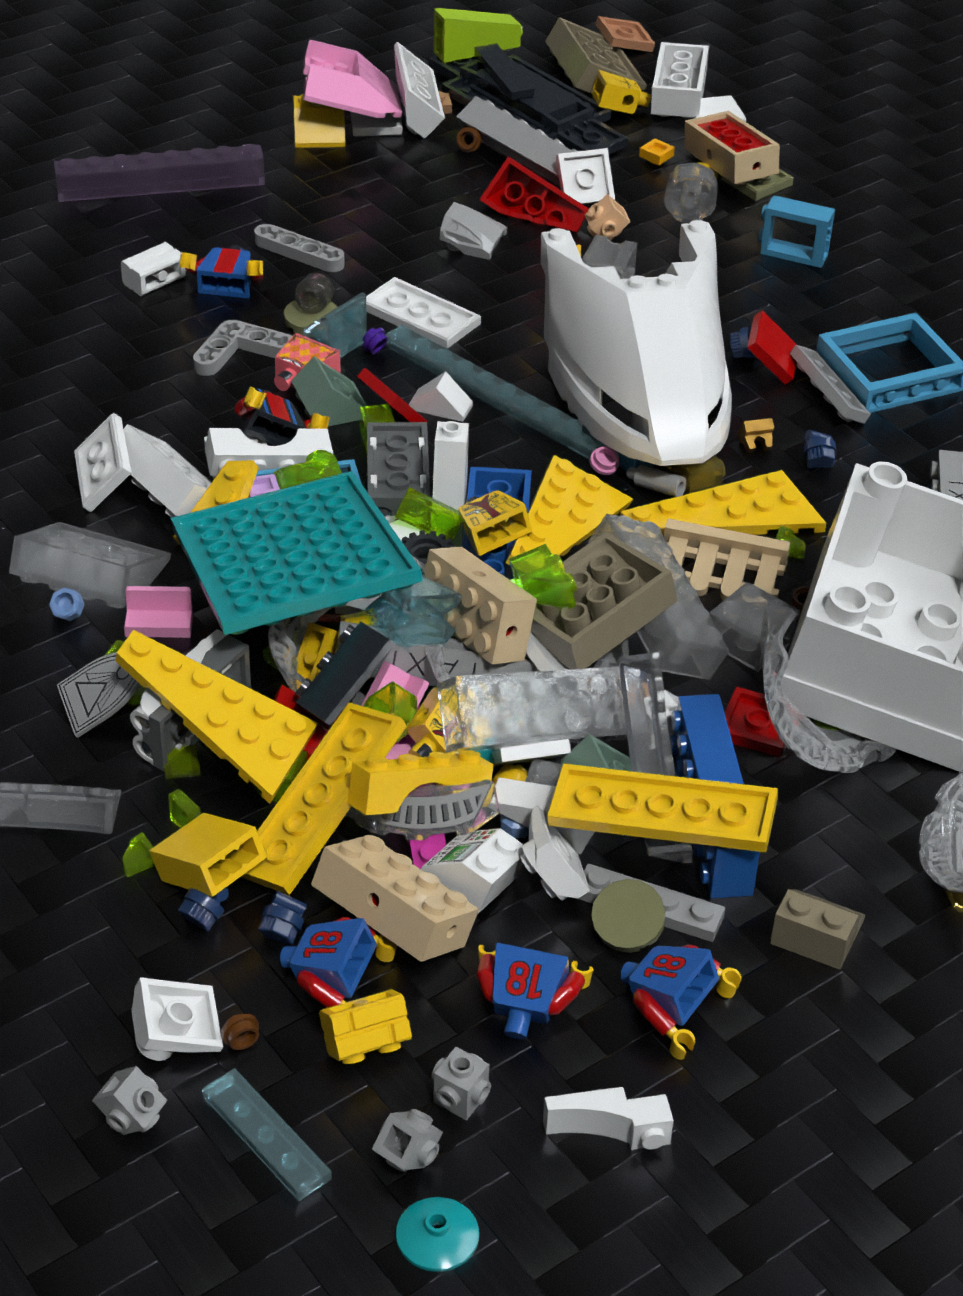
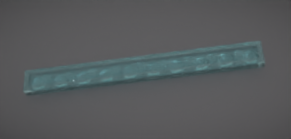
[385,325,606,459]

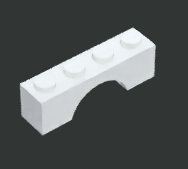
[205,428,334,476]

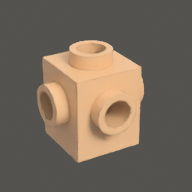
[585,194,630,243]

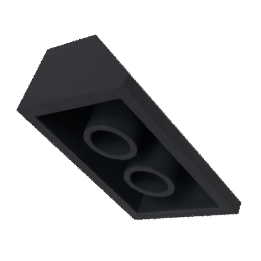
[294,621,395,730]

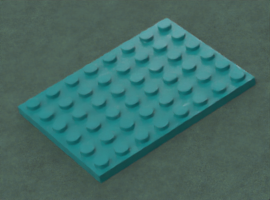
[171,471,423,635]

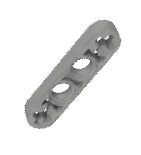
[254,224,345,272]

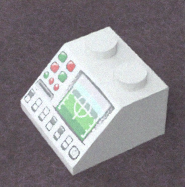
[421,828,524,914]

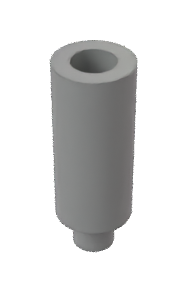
[627,465,686,497]

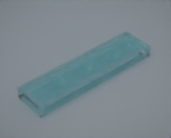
[202,1068,332,1201]

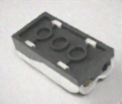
[367,422,430,525]
[130,629,251,771]

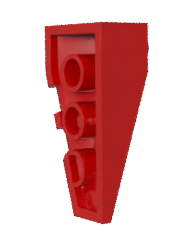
[479,156,589,233]

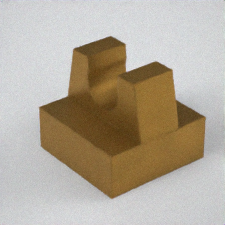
[737,418,774,453]

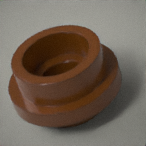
[456,127,481,153]
[221,1014,259,1050]

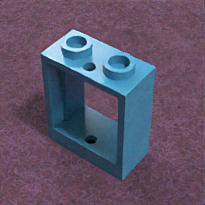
[758,195,835,268]

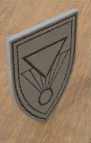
[57,652,140,738]

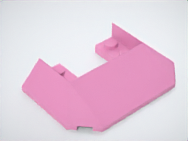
[303,39,402,118]

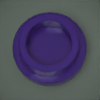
[362,328,388,354]

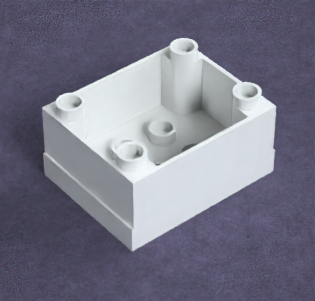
[772,462,963,773]

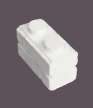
[121,242,186,296]

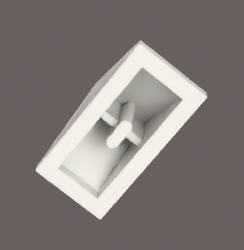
[409,372,473,422]

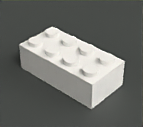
[651,42,709,119]

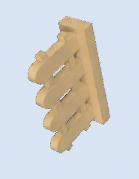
[660,518,790,609]

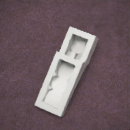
[543,1087,674,1150]

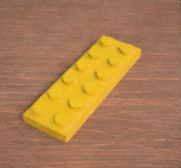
[241,702,407,895]
[547,763,778,852]

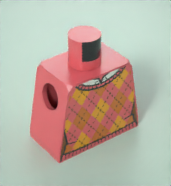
[274,333,341,391]

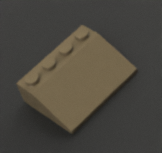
[545,17,647,93]
[524,532,678,674]

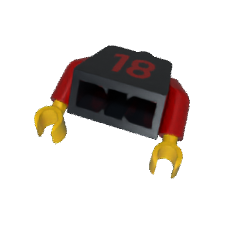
[235,387,330,446]

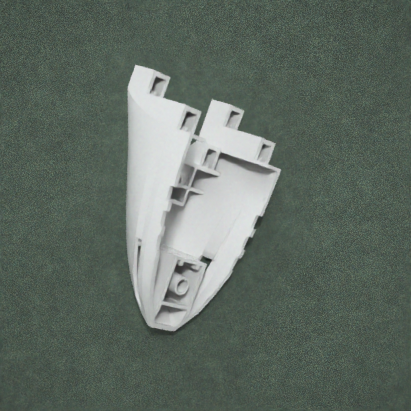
[541,220,732,466]

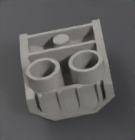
[440,202,507,260]

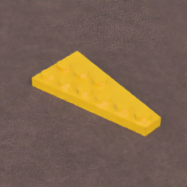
[505,455,633,574]
[620,470,826,539]
[115,630,318,804]

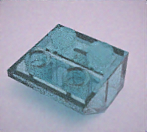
[303,293,367,358]

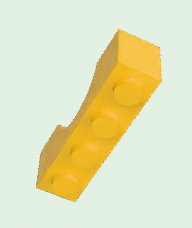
[348,750,494,815]

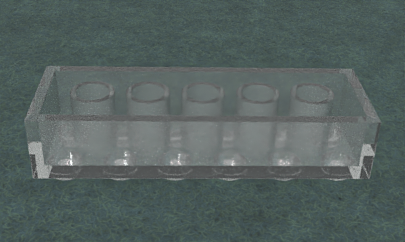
[588,513,730,680]
[437,666,647,753]

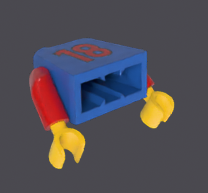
[179,245,264,298]
[280,917,397,1008]
[476,943,593,1039]
[621,945,741,1060]

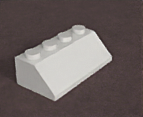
[394,42,445,138]
[124,424,212,518]

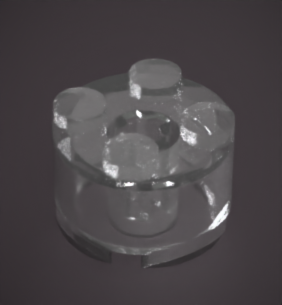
[664,163,718,223]

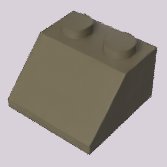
[770,889,865,970]

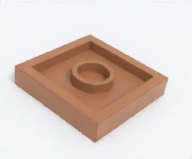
[595,16,655,52]

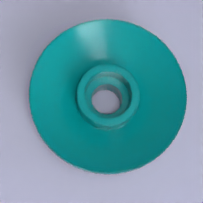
[396,1197,479,1272]

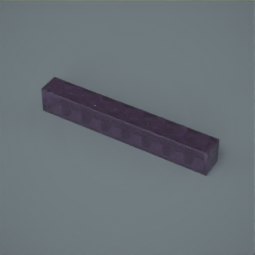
[54,144,265,202]

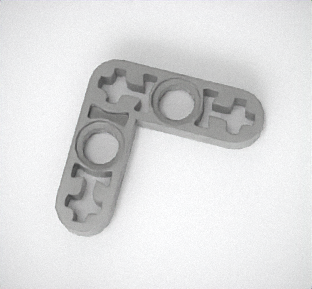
[193,320,292,376]

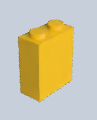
[149,813,267,897]

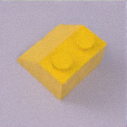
[293,94,345,148]

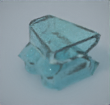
[365,575,462,647]

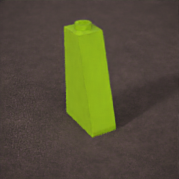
[434,8,523,63]

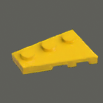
[173,460,259,544]

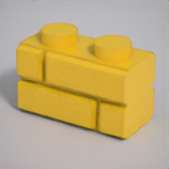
[319,989,412,1064]

